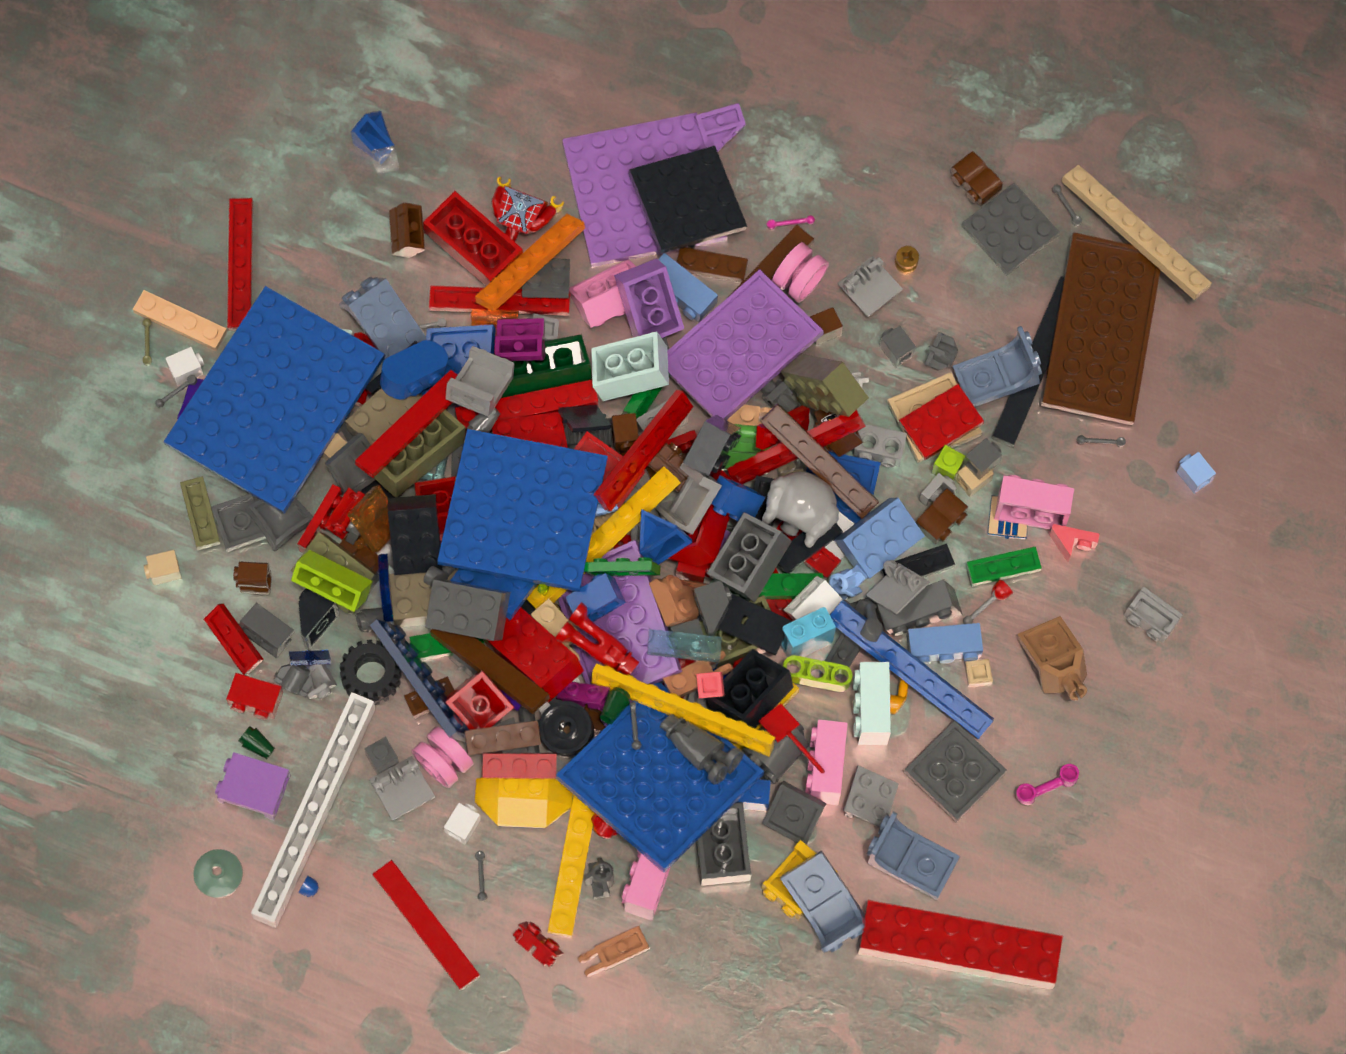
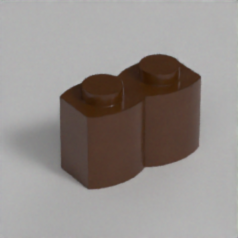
[951,151,1003,206]
[916,488,968,544]
[233,561,272,595]

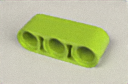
[783,655,852,692]

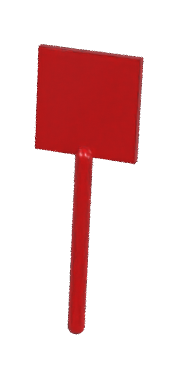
[759,703,825,774]

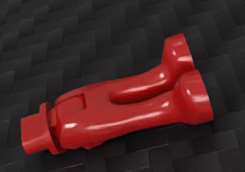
[554,602,639,675]

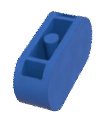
[380,340,448,399]

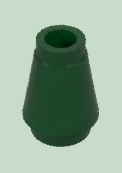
[600,687,630,724]
[238,726,275,760]

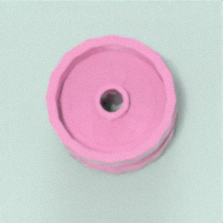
[772,242,829,303]
[411,727,473,788]

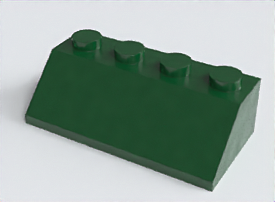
[494,334,592,398]

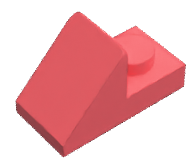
[1049,524,1099,562]

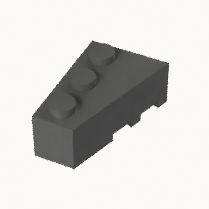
[877,579,963,636]

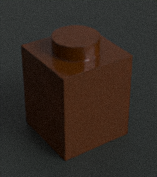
[810,307,843,346]

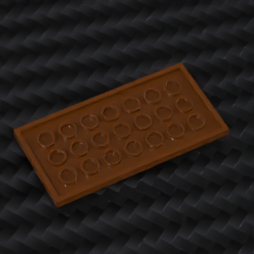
[1041,232,1160,426]

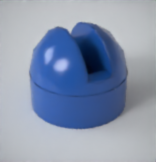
[298,876,319,897]

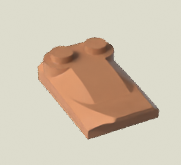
[649,575,707,627]

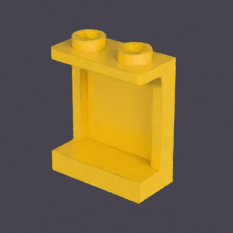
[761,840,838,920]

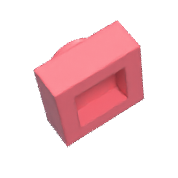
[696,671,725,698]

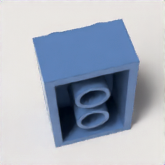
[835,498,925,578]

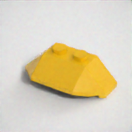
[475,777,573,828]

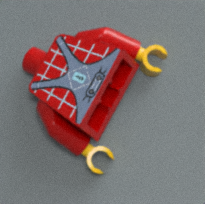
[491,177,564,243]

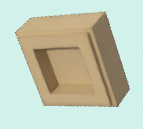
[965,659,993,687]

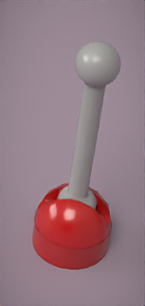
[963,579,1013,624]

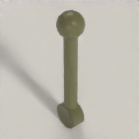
[142,318,152,366]

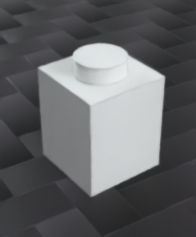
[165,347,204,386]
[444,803,481,845]

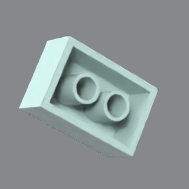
[591,332,669,401]
[853,662,891,745]

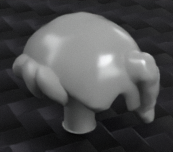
[762,471,839,548]

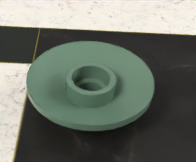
[193,849,243,898]

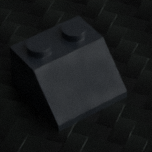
[298,588,339,651]

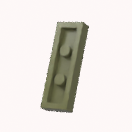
[180,476,220,550]

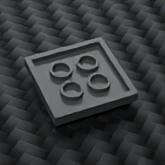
[962,183,1060,276]
[904,720,1007,822]

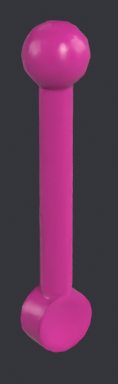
[767,215,815,230]

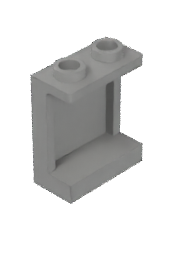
[446,346,514,417]
[656,459,722,535]

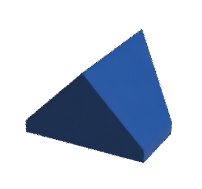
[351,110,395,162]
[639,509,692,565]

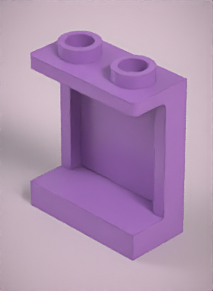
[215,752,291,820]

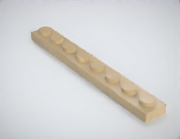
[1061,165,1212,300]

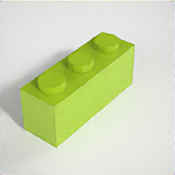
[291,550,373,612]

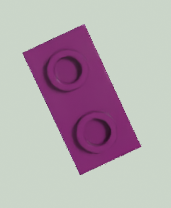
[557,682,610,711]

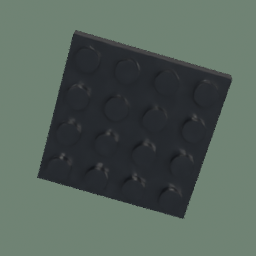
[628,145,747,254]

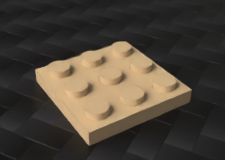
[887,373,982,463]

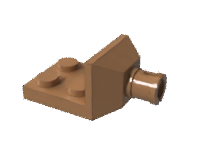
[1017,616,1087,701]

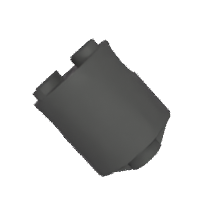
[741,722,809,784]

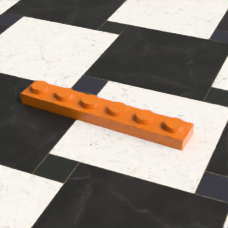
[475,214,585,311]

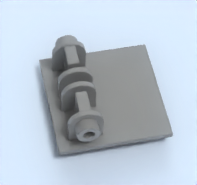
[838,256,903,317]
[866,560,930,615]
[369,756,435,821]
[843,765,899,827]

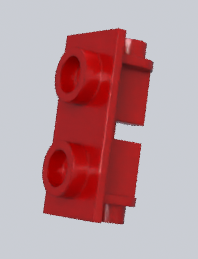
[323,488,367,540]
[513,921,563,967]

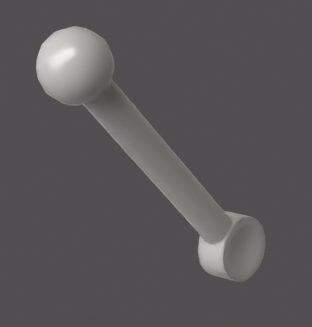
[418,318,447,329]

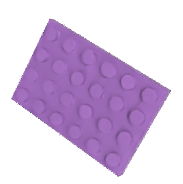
[667,270,824,420]
[558,540,682,698]

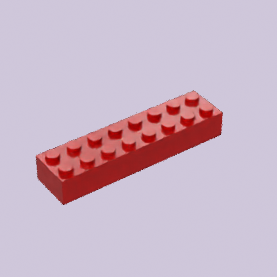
[858,900,1063,989]

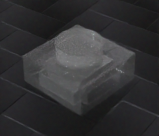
[372,146,399,175]

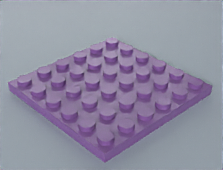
[562,113,727,267]

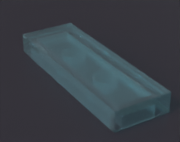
[647,629,722,663]

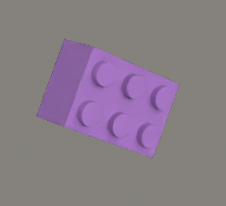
[614,258,684,338]

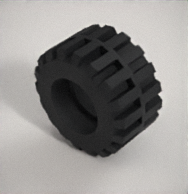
[340,639,402,705]

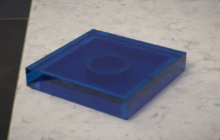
[378,554,393,622]

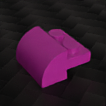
[495,318,546,361]

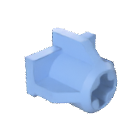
[829,565,867,600]

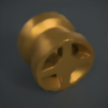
[895,246,919,274]

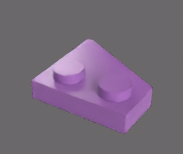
[695,103,746,152]

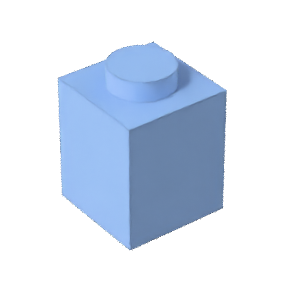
[1177,452,1216,494]

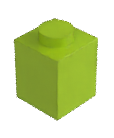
[932,445,965,481]

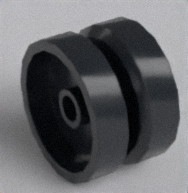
[539,701,595,758]

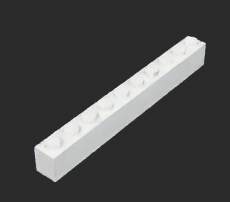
[251,692,376,928]

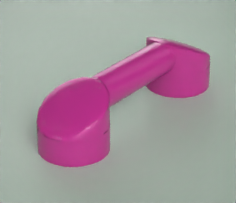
[1016,764,1079,805]

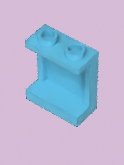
[781,607,836,657]

